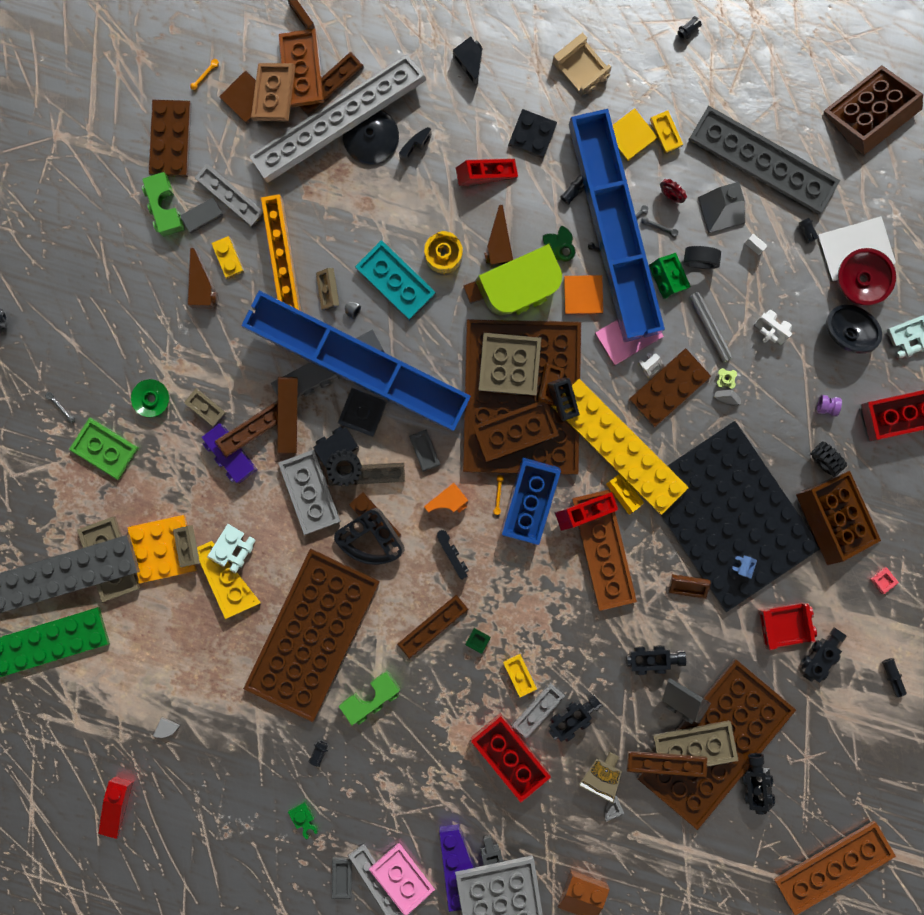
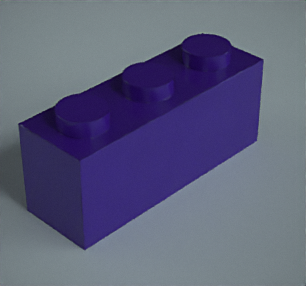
[202,423,258,484]

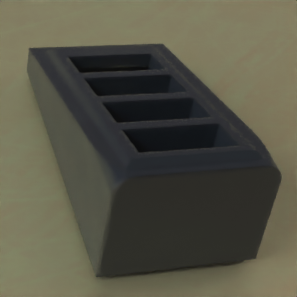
[547,378,580,421]

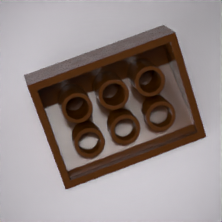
[824,65,923,155]
[796,471,881,565]

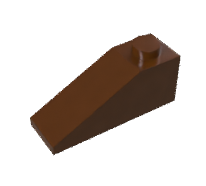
[484,205,513,268]
[188,248,218,309]

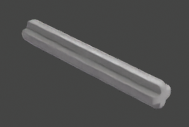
[690,292,732,362]

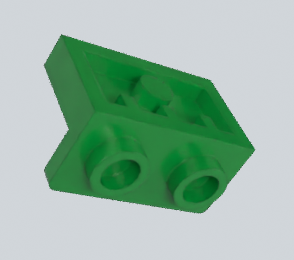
[649,253,691,299]

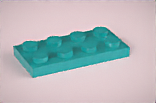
[355,240,436,321]

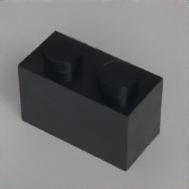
[313,427,359,467]

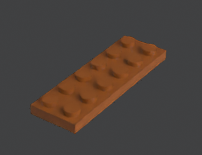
[572,489,637,611]
[774,821,896,915]

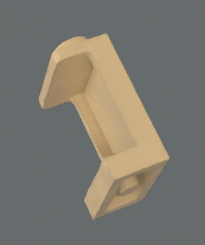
[552,32,612,96]

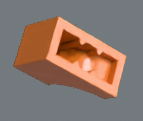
[424,483,468,513]

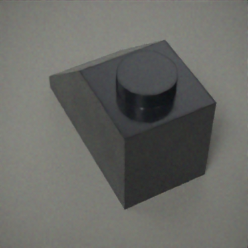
[453,37,483,86]

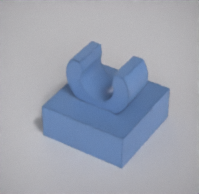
[732,555,757,578]

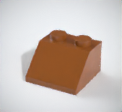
[557,870,610,915]

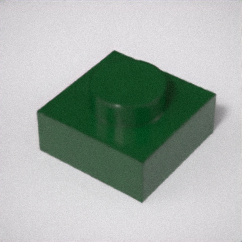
[465,627,491,654]

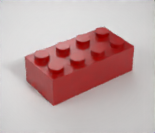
[861,390,924,442]
[471,713,551,802]

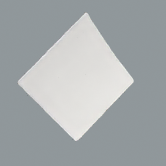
[818,216,896,281]

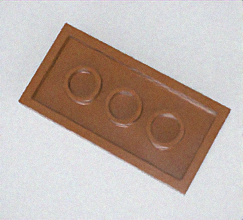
[279,28,324,108]

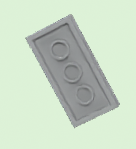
[278,450,341,535]

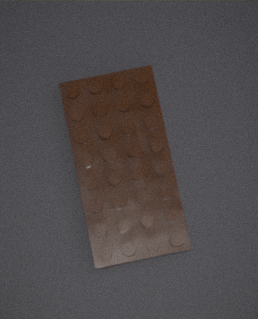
[243,548,380,722]
[637,659,796,830]

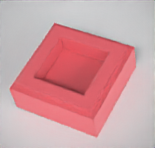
[870,567,899,594]

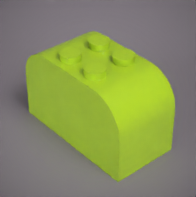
[475,244,562,316]

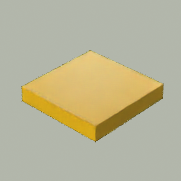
[613,108,658,162]

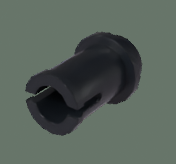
[677,16,702,40]
[799,218,819,243]
[308,740,329,767]

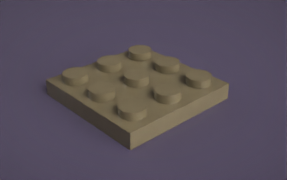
[479,333,541,396]

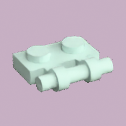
[887,315,924,359]
[207,524,256,573]

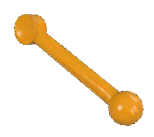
[190,59,219,90]
[493,475,504,515]

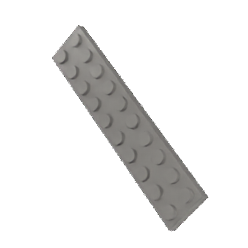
[249,55,426,183]

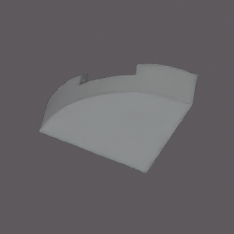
[714,390,741,405]
[153,717,180,738]
[604,795,624,821]

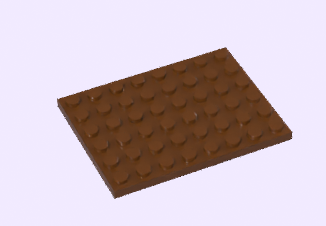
[463,319,581,475]

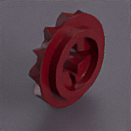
[660,179,687,203]

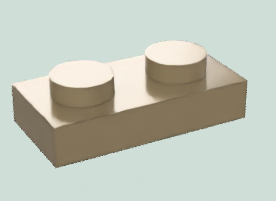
[316,268,339,310]
[184,388,227,427]
[173,525,200,567]

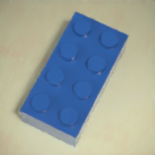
[501,457,561,545]

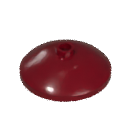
[838,248,896,306]

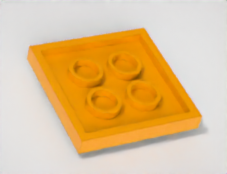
[127,515,197,583]

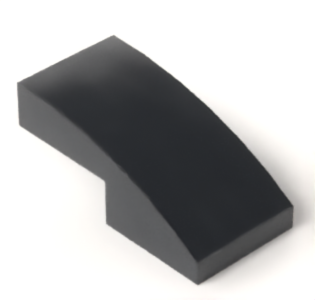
[399,127,432,162]

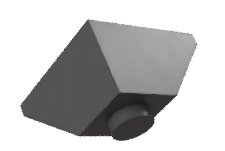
[698,182,746,233]

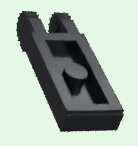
[437,530,469,580]

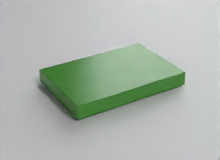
[69,417,139,480]

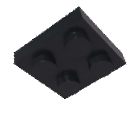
[508,109,557,159]
[338,388,387,437]

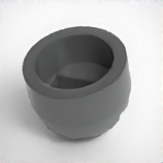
[345,302,361,319]

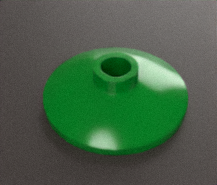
[131,379,170,417]

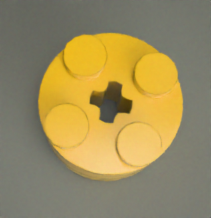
[424,231,463,274]

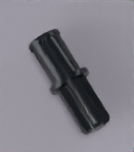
[560,174,584,205]
[882,658,907,697]

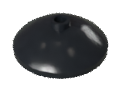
[343,110,399,165]
[826,305,882,354]

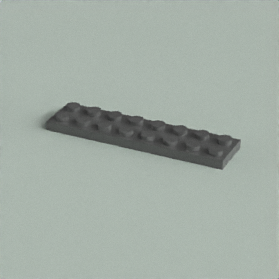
[689,105,840,214]
[0,535,140,613]

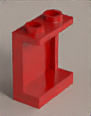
[759,603,817,650]

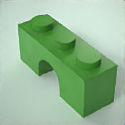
[142,172,185,237]
[339,670,401,725]

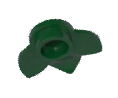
[543,226,576,261]

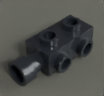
[800,627,847,683]
[626,645,686,675]
[549,694,603,742]
[743,753,775,815]

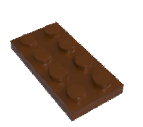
[149,99,192,177]
[628,348,711,427]
[473,401,559,462]

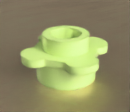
[717,368,737,389]

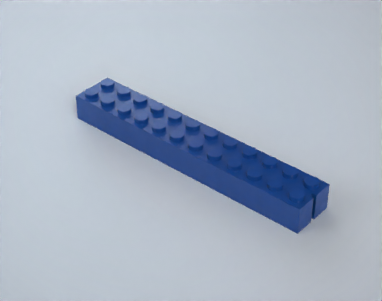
[568,109,665,342]
[241,290,471,431]

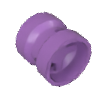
[817,395,842,417]

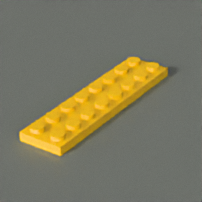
[552,379,689,515]

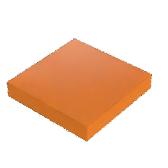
[564,275,603,315]

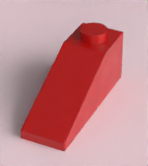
[456,159,518,186]
[555,492,618,531]
[98,776,134,839]

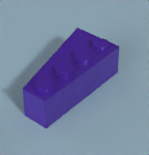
[439,824,475,912]

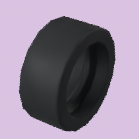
[684,246,721,269]

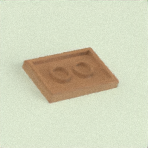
[251,63,296,121]

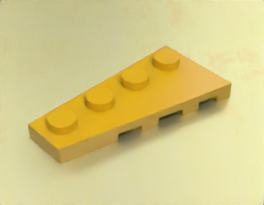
[197,541,261,619]

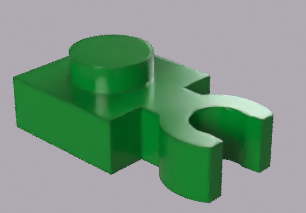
[288,801,318,840]

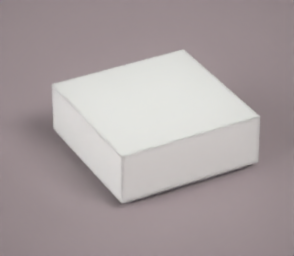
[745,234,767,255]

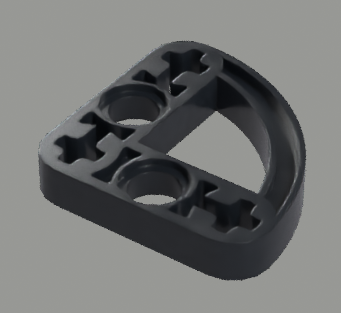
[334,508,405,565]

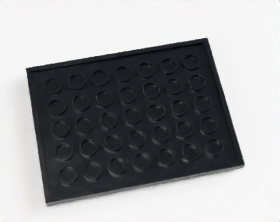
[659,421,820,612]

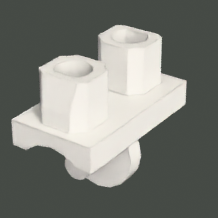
[754,310,792,345]

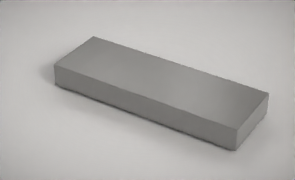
[511,683,565,739]

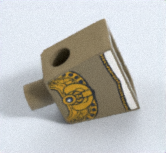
[579,752,622,803]

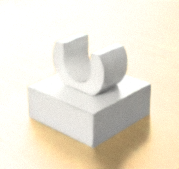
[639,353,664,379]

